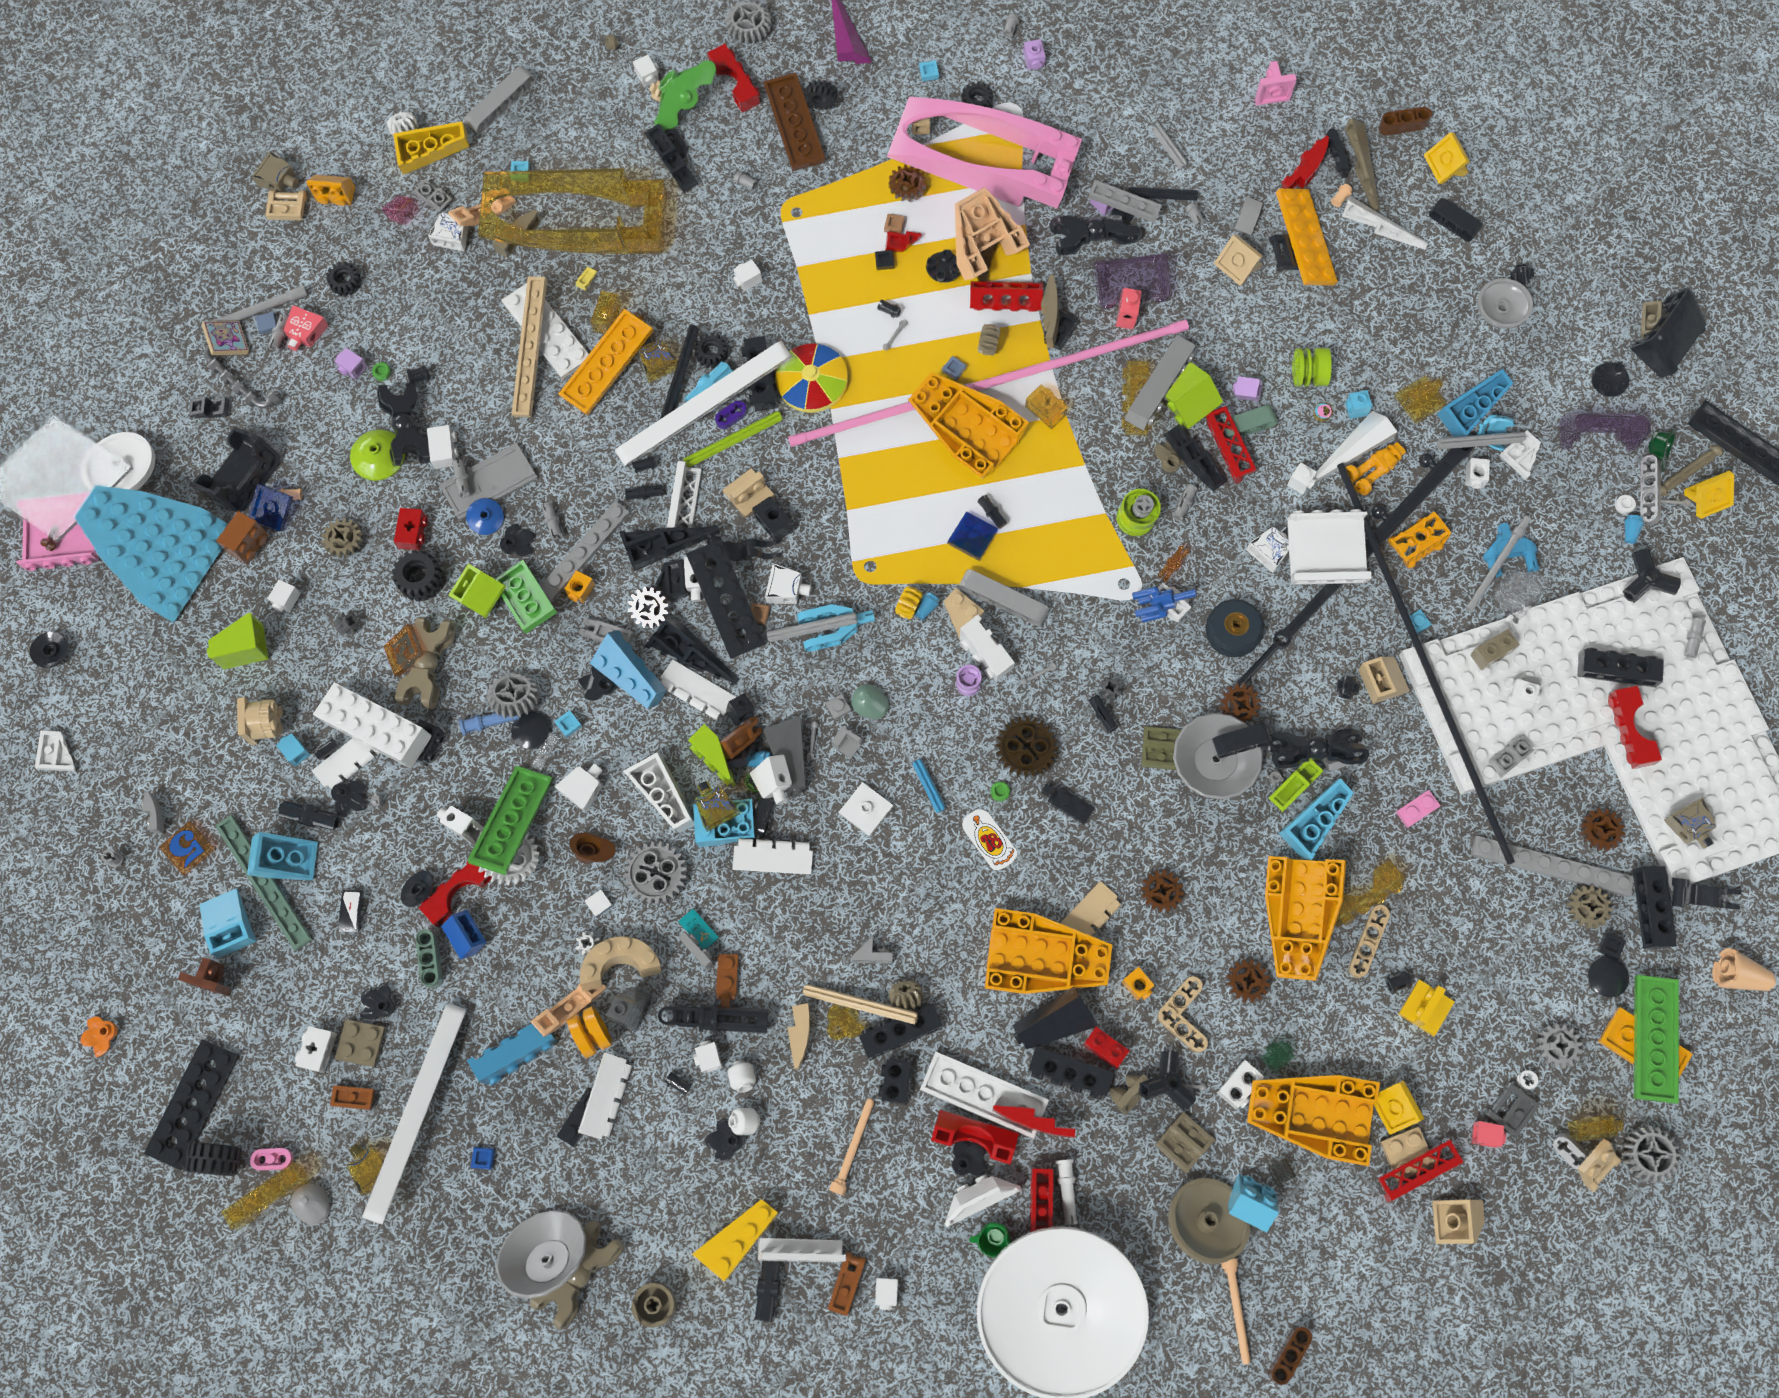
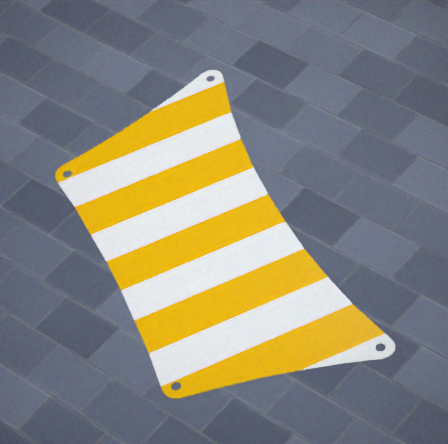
[780,103,1142,601]

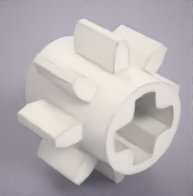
[576,932,601,957]

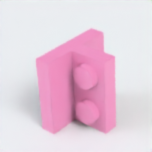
[1255,61,1296,106]

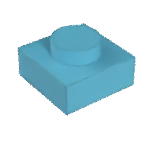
[919,60,939,82]
[510,161,530,180]
[1410,609,1432,634]
[554,710,582,738]

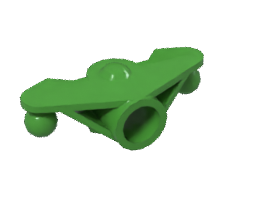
[654,60,716,132]

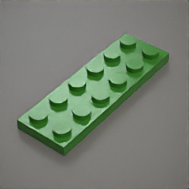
[468,766,553,875]
[1634,975,1679,1104]

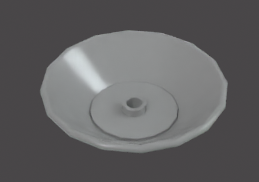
[1173,713,1263,800]
[496,1210,586,1299]

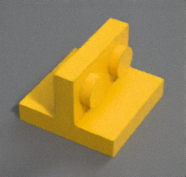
[1424,132,1470,184]
[1684,471,1734,519]
[1398,980,1455,1037]
[1374,1081,1424,1135]

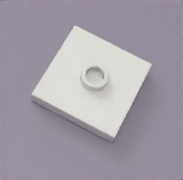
[839,782,893,837]

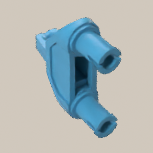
[1483,523,1540,578]

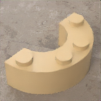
[580,936,661,992]

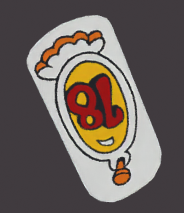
[962,810,1017,870]

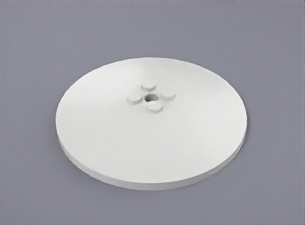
[977,1227,1148,1398]

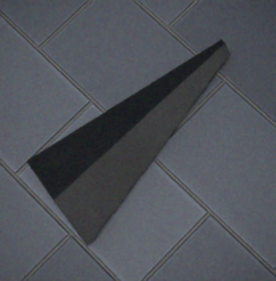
[619,525,720,572]

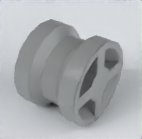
[1132,495,1154,518]

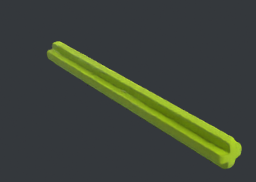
[683,411,782,468]

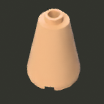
[1712,948,1776,991]

